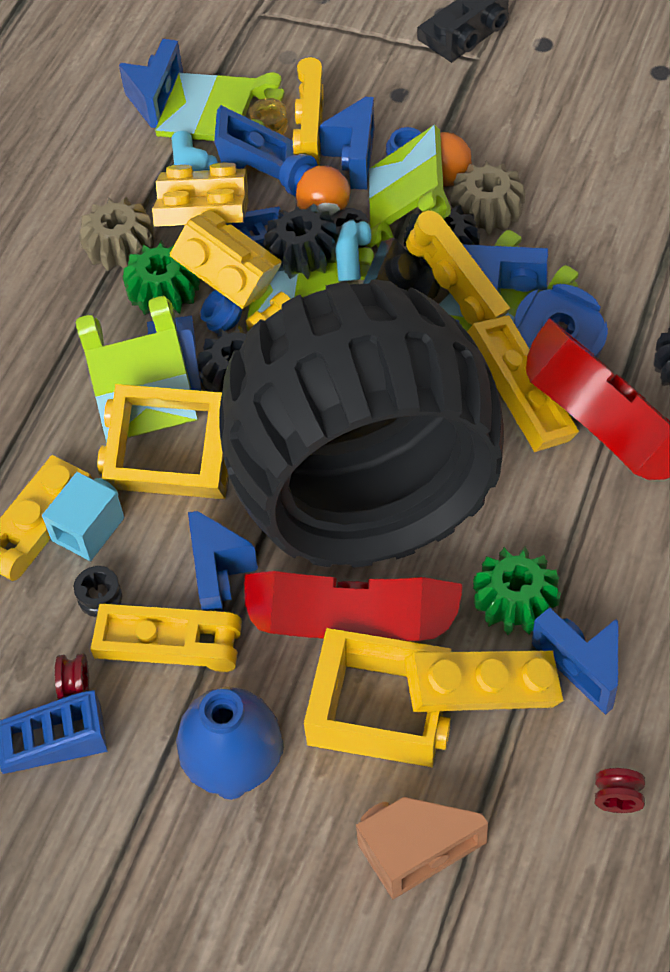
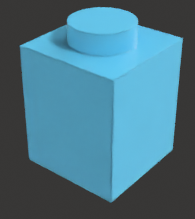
[42,472,125,562]

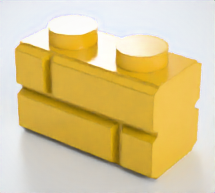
[170,209,282,309]

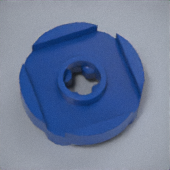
[514,284,608,358]

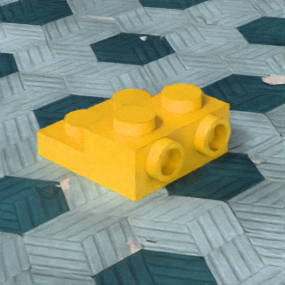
[152,163,249,226]

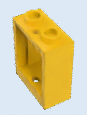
[97,384,229,499]
[304,628,452,768]

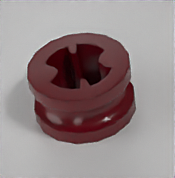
[55,653,89,700]
[594,768,645,813]

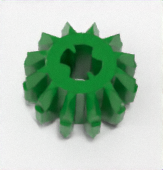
[123,240,200,315]
[473,546,561,636]

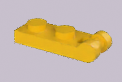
[293,57,324,166]
[406,210,510,325]
[0,455,92,581]
[91,604,242,672]

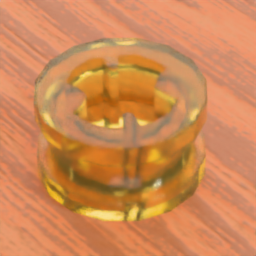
[249,98,288,135]

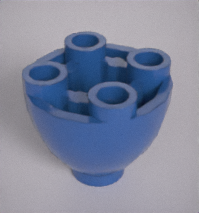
[176,686,284,800]

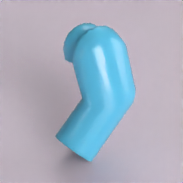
[171,131,218,171]
[336,220,371,281]

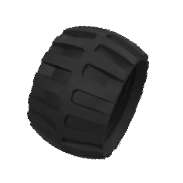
[219,280,504,568]

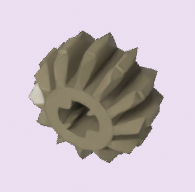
[450,160,525,235]
[79,197,155,271]

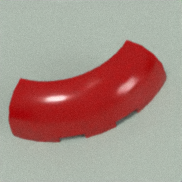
[526,319,670,480]
[244,571,462,641]

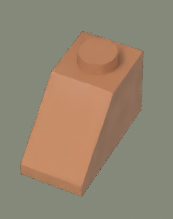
[356,797,488,900]

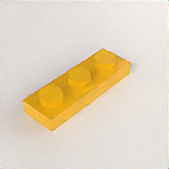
[467,315,579,452]
[404,651,564,712]

